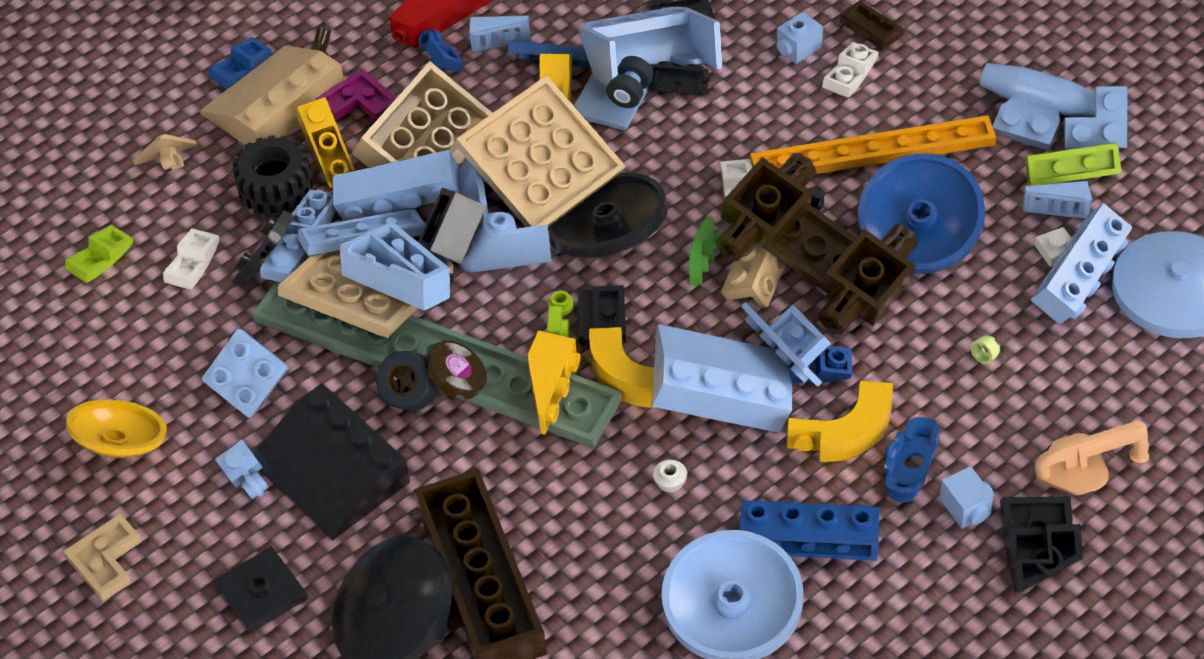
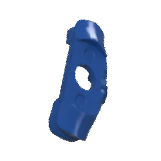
[884,417,940,503]

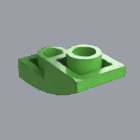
[689,217,720,285]

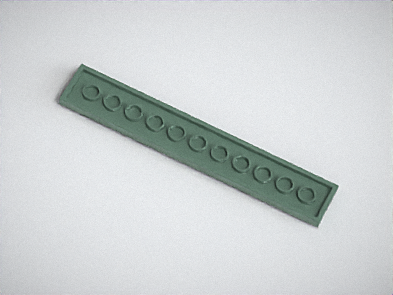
[252,281,623,448]

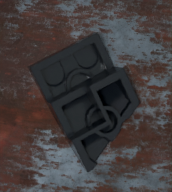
[1000,496,1083,593]

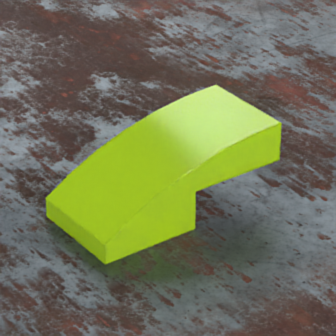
[65,225,133,283]

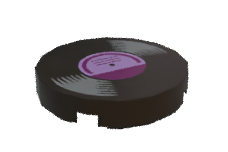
[425,340,487,399]

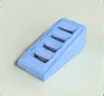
[470,16,531,52]
[1022,181,1092,218]

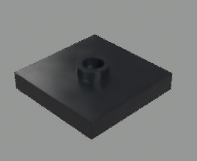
[213,546,308,634]

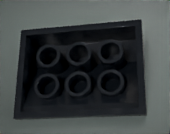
[253,383,410,541]

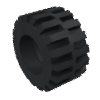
[232,135,314,216]

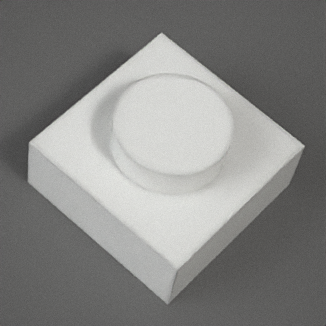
[1035,227,1072,267]

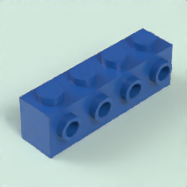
[739,499,880,561]

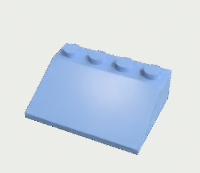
[652,324,792,433]

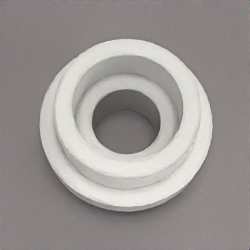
[653,460,687,492]

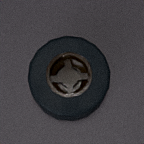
[376,350,439,411]

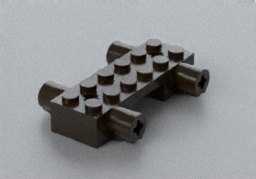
[715,152,918,335]

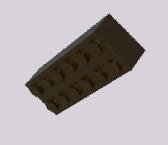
[414,469,547,659]

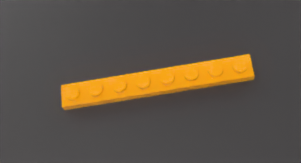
[751,115,996,174]

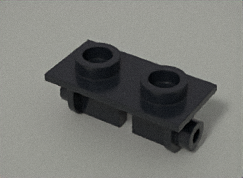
[648,61,710,96]

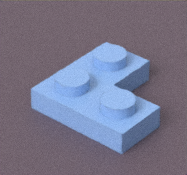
[1064,86,1128,149]

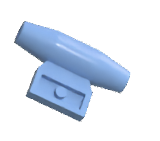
[980,63,1095,151]

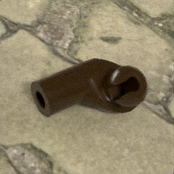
[311,26,332,56]

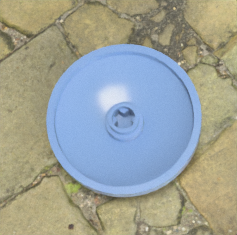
[1112,231,1204,338]
[662,530,803,659]

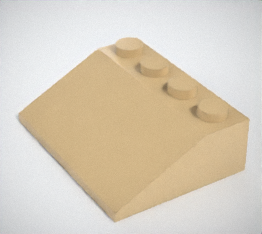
[200,45,344,145]
[352,61,492,168]

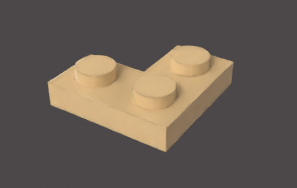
[63,513,141,602]

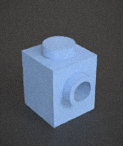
[776,11,823,64]
[940,466,994,529]

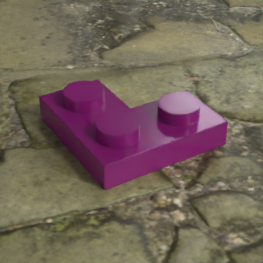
[316,69,396,122]

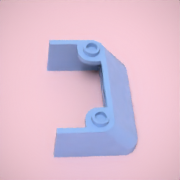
[579,7,722,85]
[457,160,551,273]

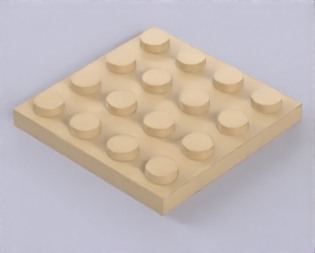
[454,75,626,227]
[278,250,453,338]

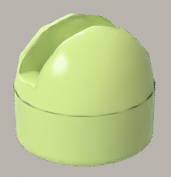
[971,335,1000,364]

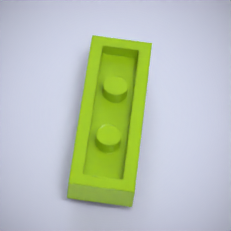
[1024,142,1122,186]

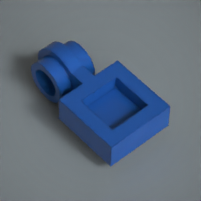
[419,29,465,73]

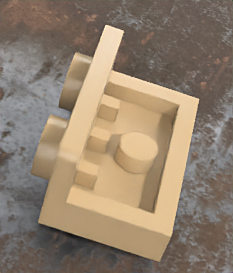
[721,243,786,308]

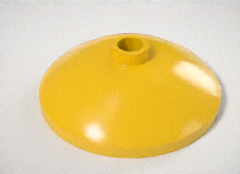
[66,399,167,458]

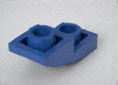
[787,346,853,383]

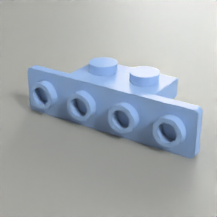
[741,302,831,387]

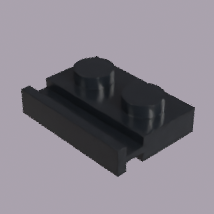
[578,285,626,345]

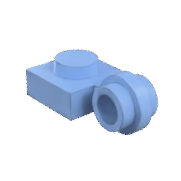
[215,439,269,499]

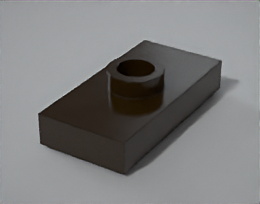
[840,0,903,51]

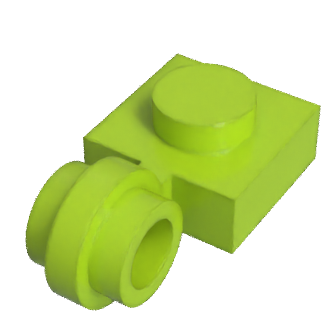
[547,290,574,337]

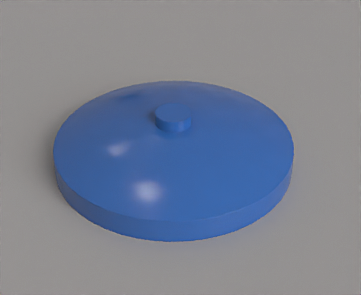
[858,153,985,274]

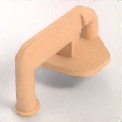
[1034,421,1149,495]

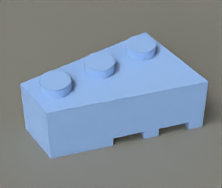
[340,221,450,310]

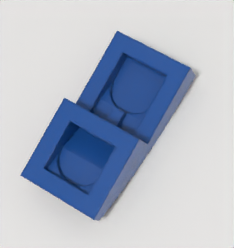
[209,37,272,89]

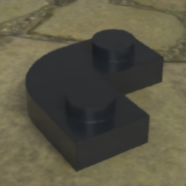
[232,210,294,288]

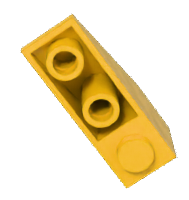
[297,97,355,189]
[527,330,580,435]

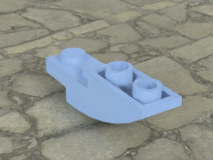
[260,189,336,282]

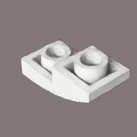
[822,42,879,98]

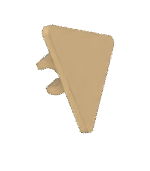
[133,134,197,171]

